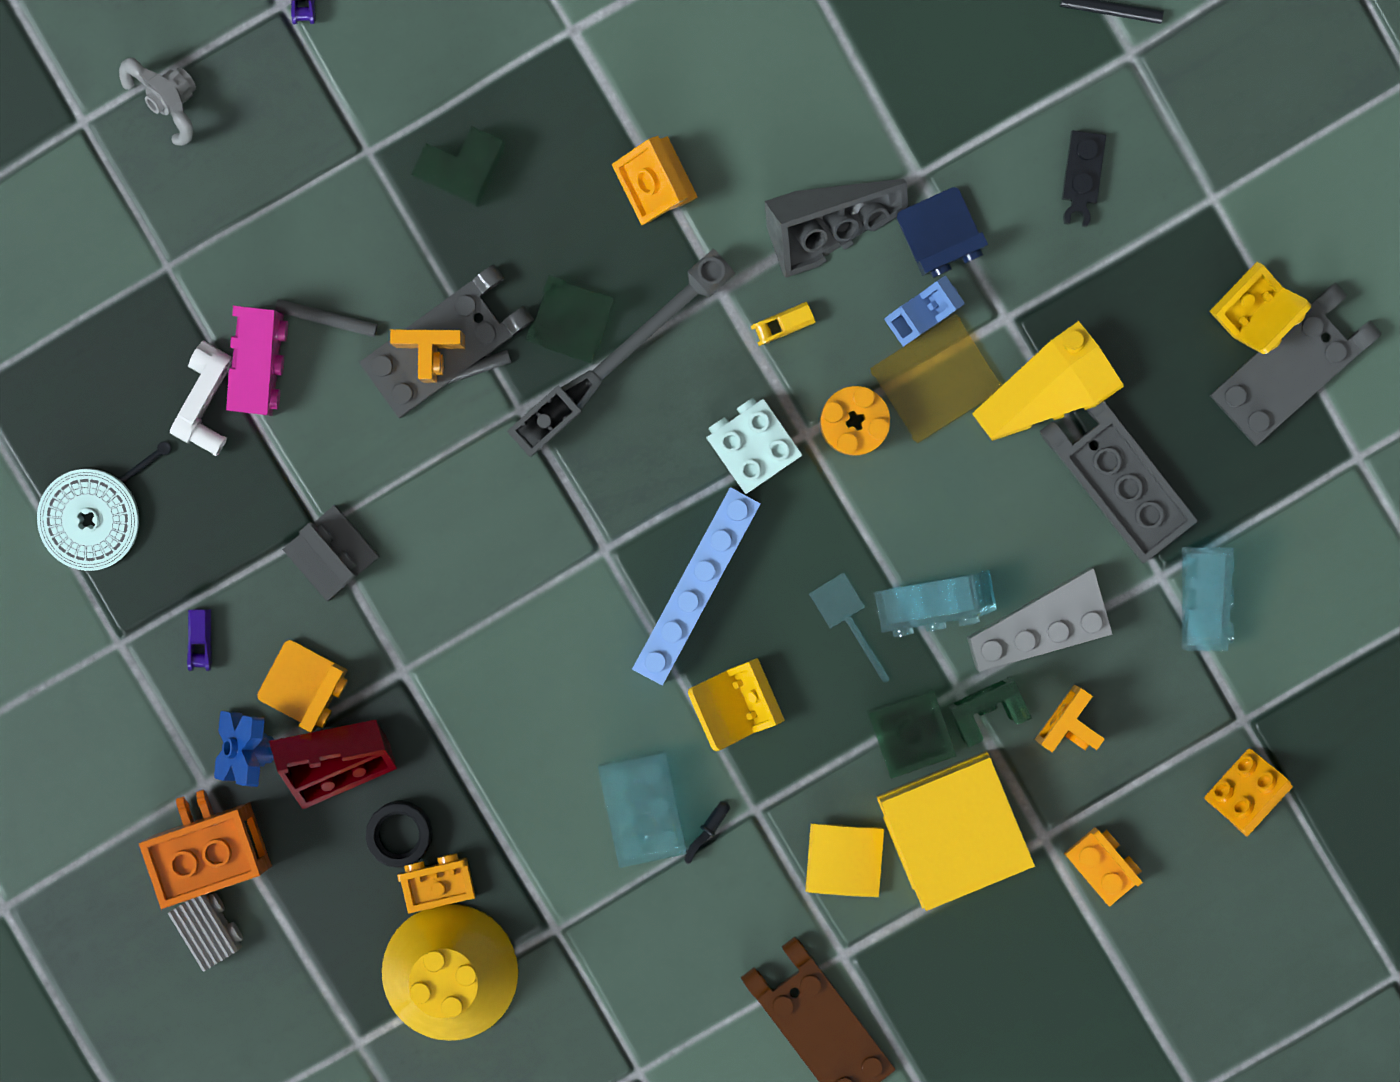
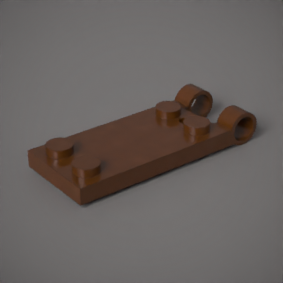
[741,936,896,1082]

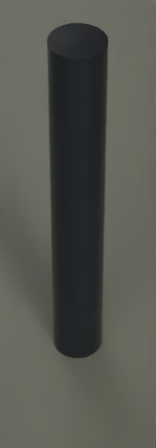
[1060,0,1164,24]

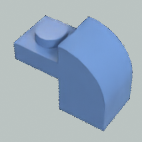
[884,275,965,347]

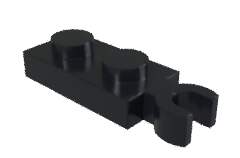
[1062,130,1106,227]

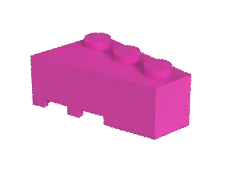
[226,305,288,416]

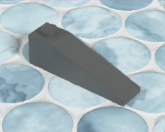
[764,179,908,278]

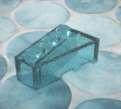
[874,570,997,637]

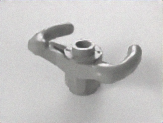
[119,57,196,146]

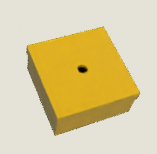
[876,751,1035,911]

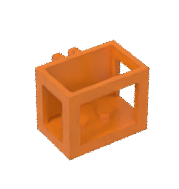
[139,790,272,909]

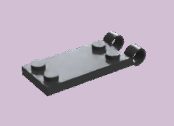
[359,264,534,418]
[1209,282,1382,446]
[1039,401,1198,564]

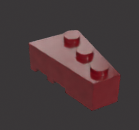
[269,720,397,809]

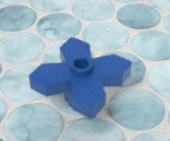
[214,711,274,787]

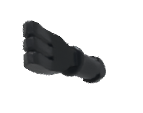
[684,801,730,864]

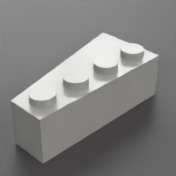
[967,567,1113,672]

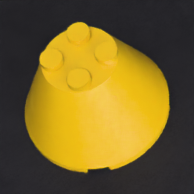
[382,904,518,1041]

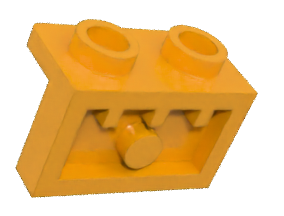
[1064,827,1143,907]

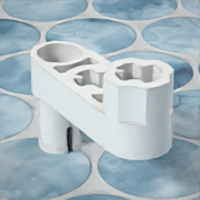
[170,340,233,456]

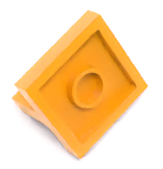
[611,136,698,225]
[390,329,465,383]
[1034,685,1105,753]

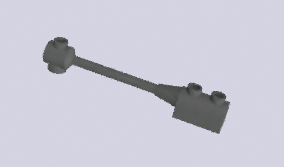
[507,249,736,457]

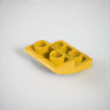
[805,823,884,897]

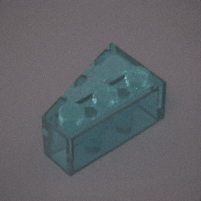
[1182,547,1234,651]

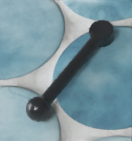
[117,441,172,484]

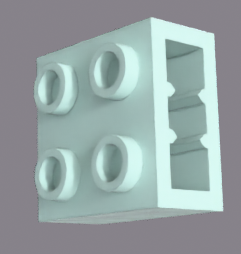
[706,397,802,495]

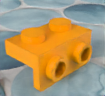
[397,853,476,914]

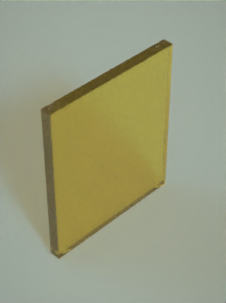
[870,314,1002,443]

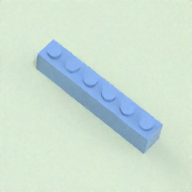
[632,487,761,685]

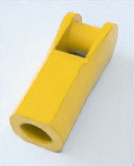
[750,301,816,346]

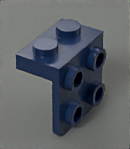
[897,187,988,278]

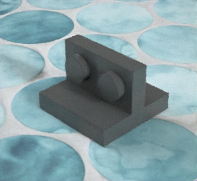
[282,505,380,601]

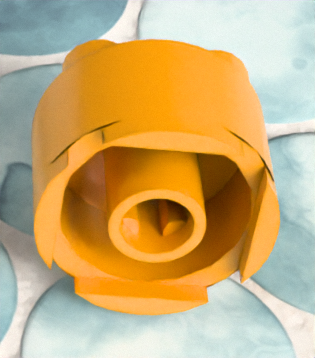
[820,386,890,456]

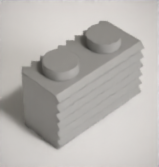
[168,893,243,972]

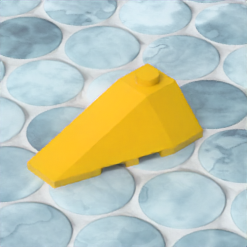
[972,321,1124,441]

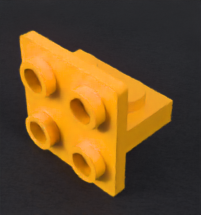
[1204,749,1293,837]

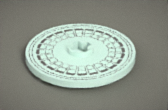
[37,468,139,571]

